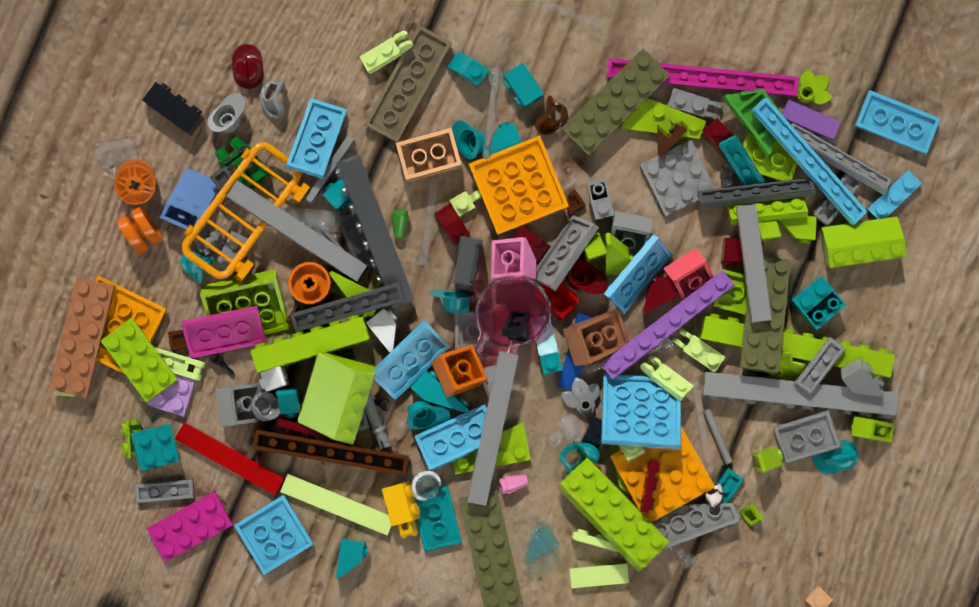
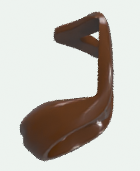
[535,95,568,135]

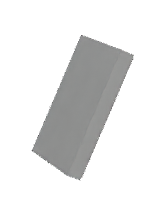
[773,410,842,464]

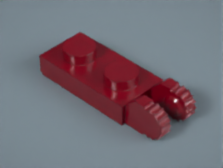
[277,418,330,441]
[640,459,661,514]

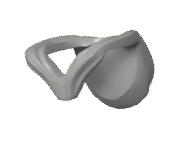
[259,80,286,118]

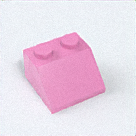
[491,237,536,282]

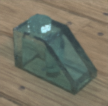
[524,523,560,565]

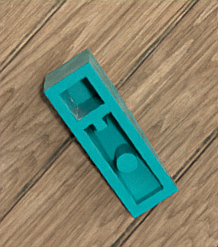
[530,315,563,375]

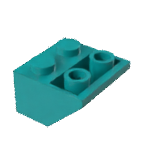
[788,275,846,330]

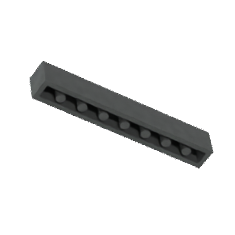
[334,155,415,308]

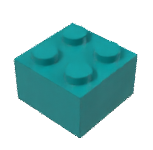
[130,424,179,472]

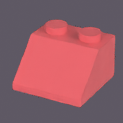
[663,248,713,301]

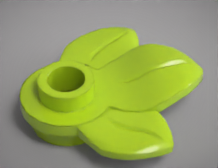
[797,69,832,104]
[767,351,806,381]

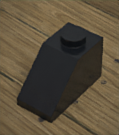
[577,416,602,452]

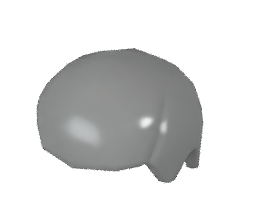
[251,392,280,421]

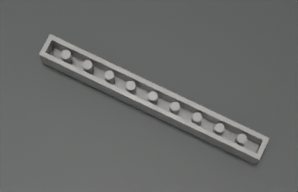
[701,372,898,419]

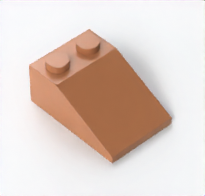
[563,309,629,366]

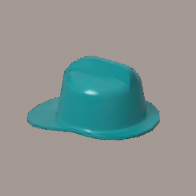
[451,120,488,159]
[429,290,475,314]
[406,400,450,430]
[813,440,859,474]

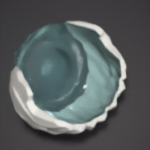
[411,471,441,501]

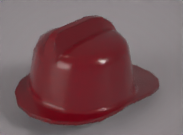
[232,44,264,89]
[566,259,608,294]

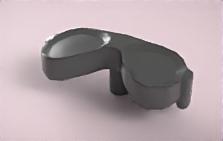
[721,161,734,188]

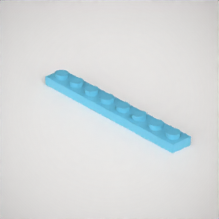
[751,97,868,225]

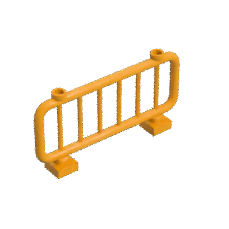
[182,142,310,281]

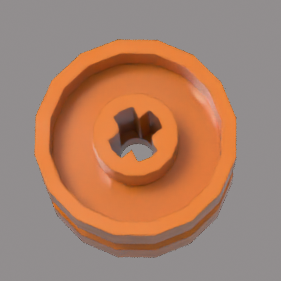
[117,205,163,255]
[288,262,333,305]

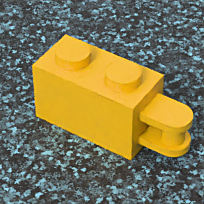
[382,481,420,539]

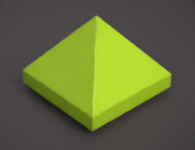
[739,503,764,526]

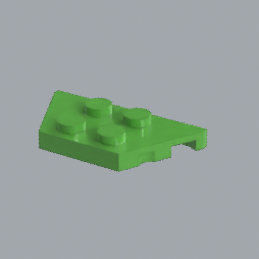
[722,89,786,156]

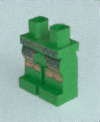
[215,137,270,189]

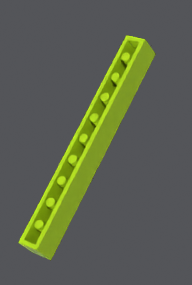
[699,313,895,378]

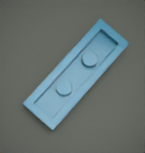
[866,170,922,219]

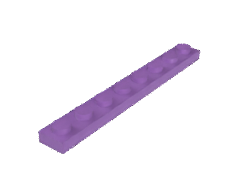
[601,270,735,380]

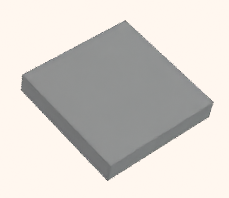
[454,310,494,350]

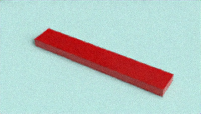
[175,422,285,495]

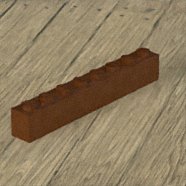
[252,429,410,476]

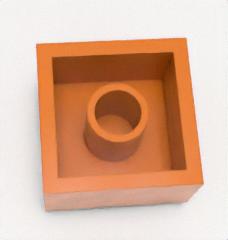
[432,344,488,398]

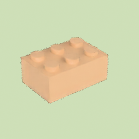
[396,128,462,183]

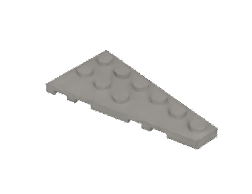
[635,503,740,550]

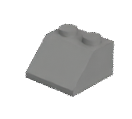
[610,211,653,257]
[216,383,261,427]

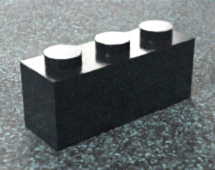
[142,82,205,136]

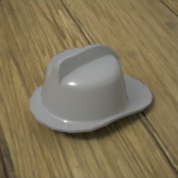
[208,93,245,134]

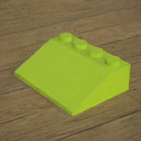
[200,269,290,335]
[298,351,375,444]

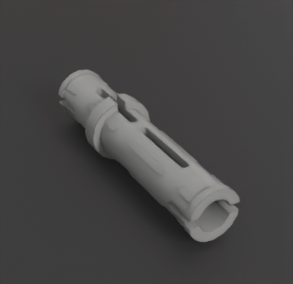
[365,391,391,449]

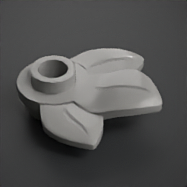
[561,377,600,414]

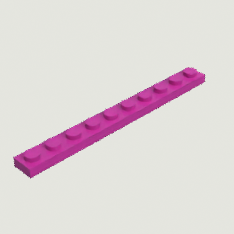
[607,58,799,97]

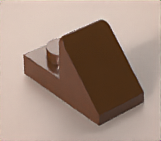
[657,121,688,157]

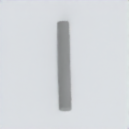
[703,408,733,464]

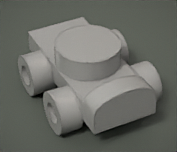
[196,231,225,256]

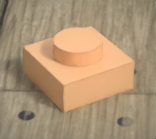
[805,586,833,607]

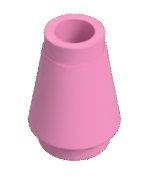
[499,474,528,495]

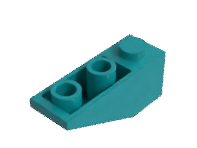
[410,370,469,412]

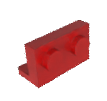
[533,281,580,322]

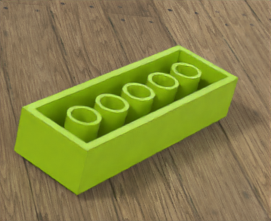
[250,315,372,373]
[557,458,669,572]

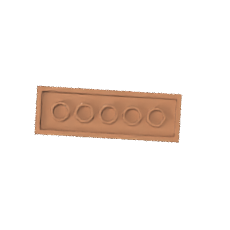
[49,276,115,398]

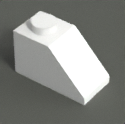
[366,309,397,352]
[259,366,290,392]

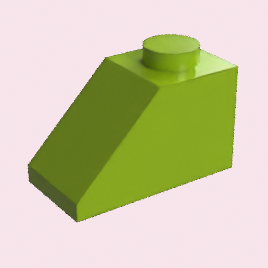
[776,216,817,244]
[759,220,781,241]
[583,233,607,262]
[605,233,633,275]
[851,416,895,443]
[751,446,783,473]

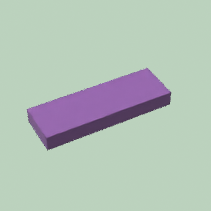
[782,99,841,140]

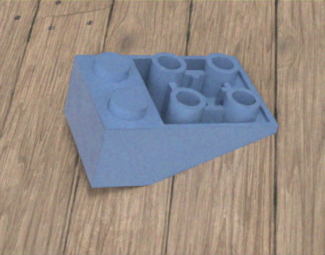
[160,168,219,235]

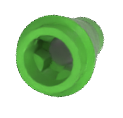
[391,209,410,237]

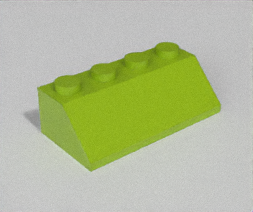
[821,216,906,268]

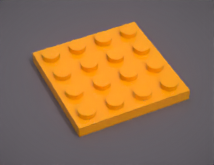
[469,135,569,236]
[95,275,168,374]
[609,426,715,522]

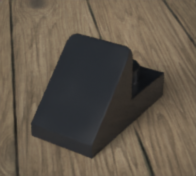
[502,311,530,341]

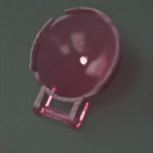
[475,275,551,358]

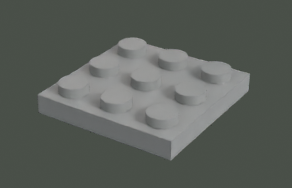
[639,140,715,217]

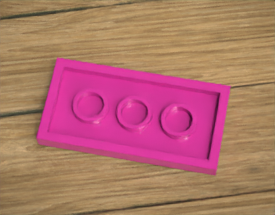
[181,306,266,358]
[146,491,234,562]

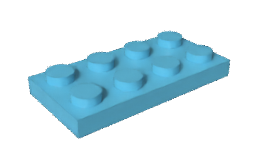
[854,90,941,155]
[286,98,347,179]
[604,234,673,314]
[374,320,450,400]
[415,404,487,471]

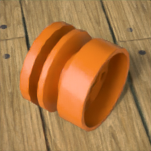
[114,159,156,205]

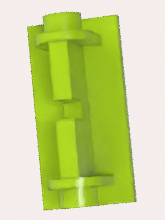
[121,419,141,459]

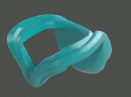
[180,251,215,284]
[560,443,600,475]

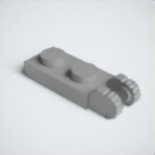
[668,88,724,120]

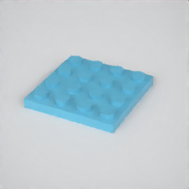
[601,373,681,449]

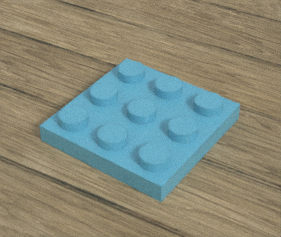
[234,495,314,575]

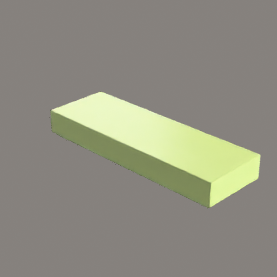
[569,563,629,588]

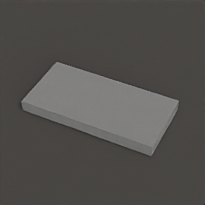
[533,215,599,291]

